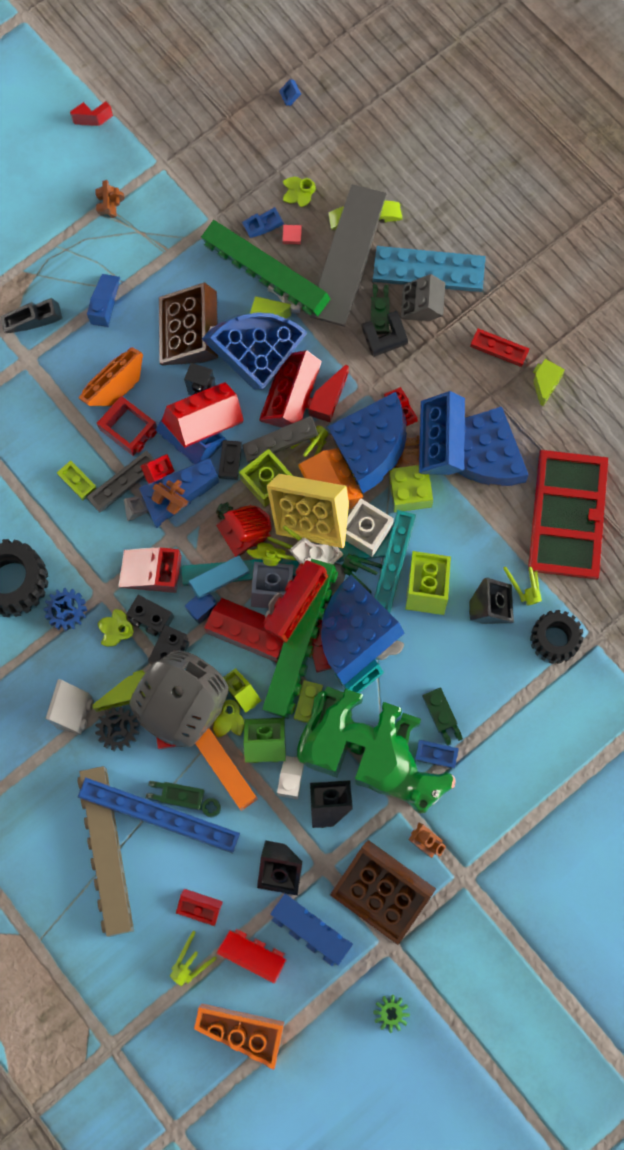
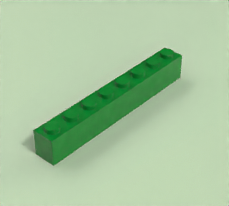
[201,219,331,317]
[262,558,338,719]

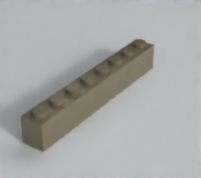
[77,766,134,937]

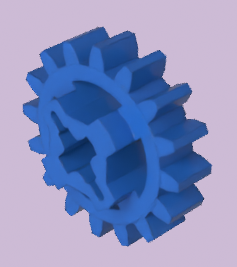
[43,588,87,631]

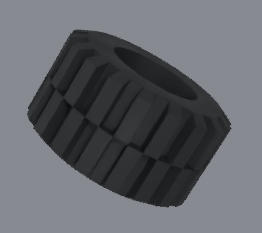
[530,610,584,664]

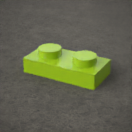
[57,460,97,501]
[294,680,323,723]

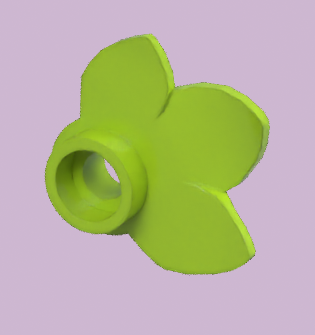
[283,177,316,207]
[247,542,286,566]
[97,609,134,647]
[213,700,244,737]

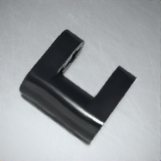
[361,311,408,357]

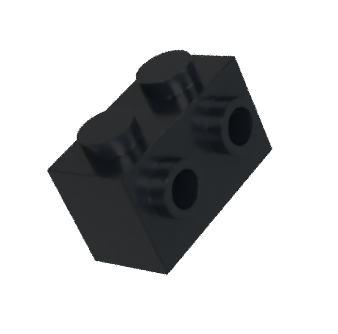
[184,363,216,396]
[126,594,174,637]
[148,625,190,665]

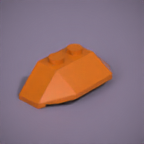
[78,347,143,406]

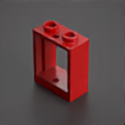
[97,396,157,456]

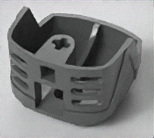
[129,650,228,748]

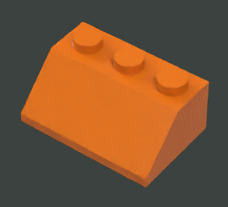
[298,448,363,509]

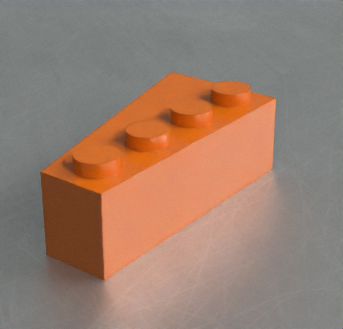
[194,1003,284,1070]

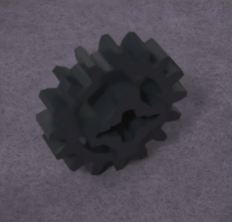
[95,707,140,751]

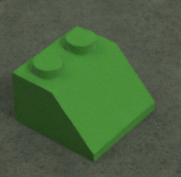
[243,718,286,763]

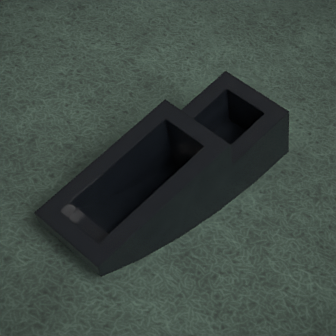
[0,298,62,333]

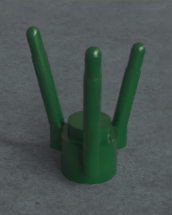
[341,553,383,594]

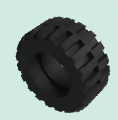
[0,539,49,617]

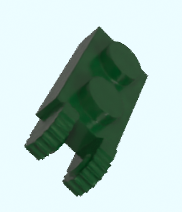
[371,284,390,334]
[422,687,463,746]
[145,781,205,810]

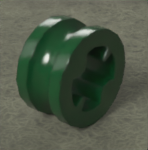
[202,798,221,817]

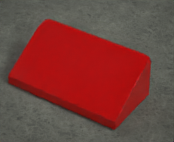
[176,889,223,926]

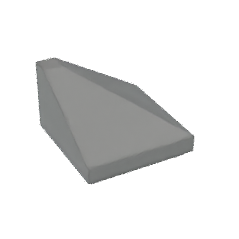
[124,495,149,521]

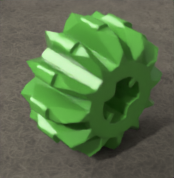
[373,995,410,1033]

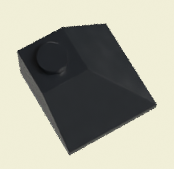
[469,578,514,624]
[310,780,353,828]
[257,840,303,896]

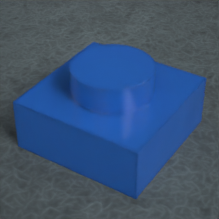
[279,79,301,106]

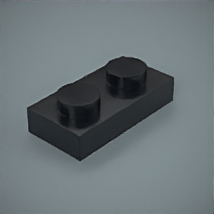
[218,440,242,480]

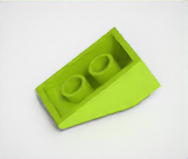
[405,551,451,615]

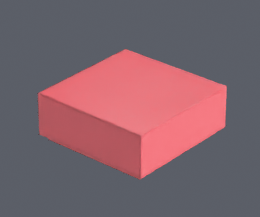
[283,225,302,245]

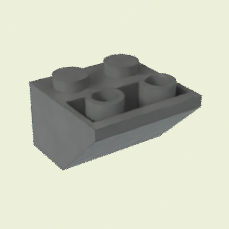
[401,274,445,321]

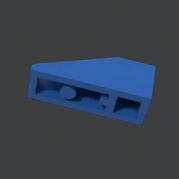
[87,274,120,327]

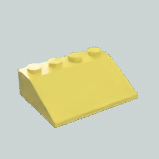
[267,474,349,548]

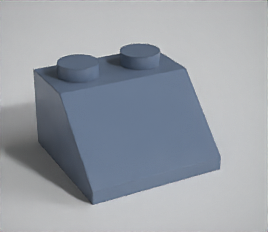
[251,562,293,608]

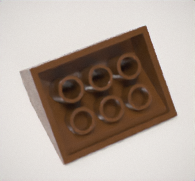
[159,282,218,365]
[330,840,436,945]

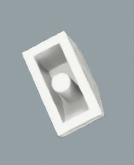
[277,756,304,799]

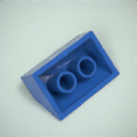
[156,417,227,464]

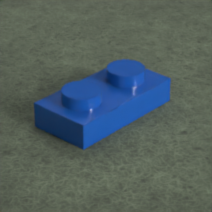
[415,740,459,769]

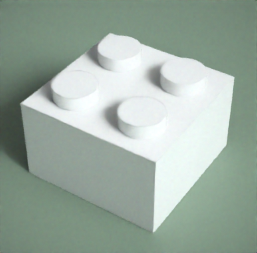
[345,499,394,557]

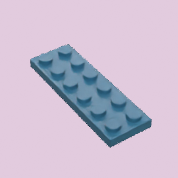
[373,246,486,292]

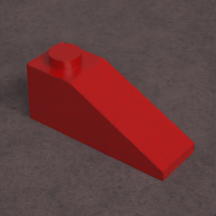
[307,365,349,423]

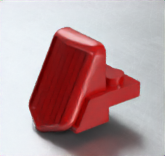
[216,504,272,557]

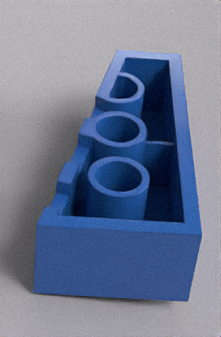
[139,458,219,528]
[270,894,353,967]

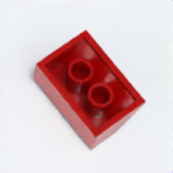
[216,929,287,983]

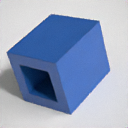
[185,594,216,624]

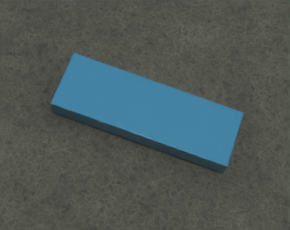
[188,556,249,599]

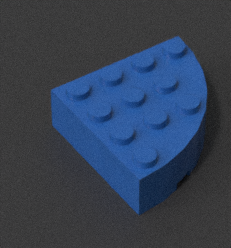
[202,313,307,390]
[328,392,407,493]
[458,407,529,486]
[321,575,405,685]

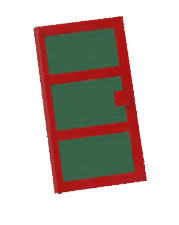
[528,450,609,580]

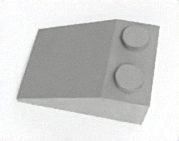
[45,679,94,735]

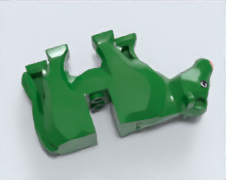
[297,686,456,813]

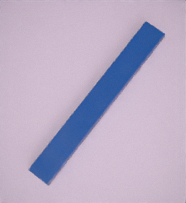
[78,777,240,854]

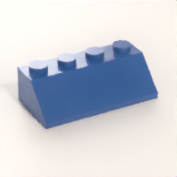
[419,391,465,475]

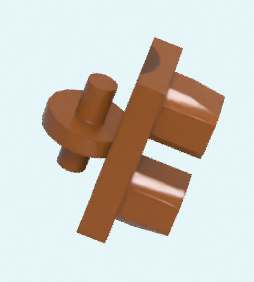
[95,180,125,218]
[151,480,189,515]
[408,822,446,858]

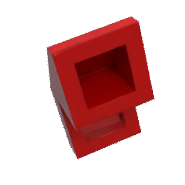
[70,101,113,126]

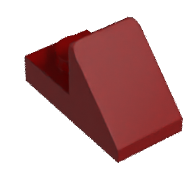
[141,454,175,484]

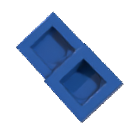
[242,207,284,238]

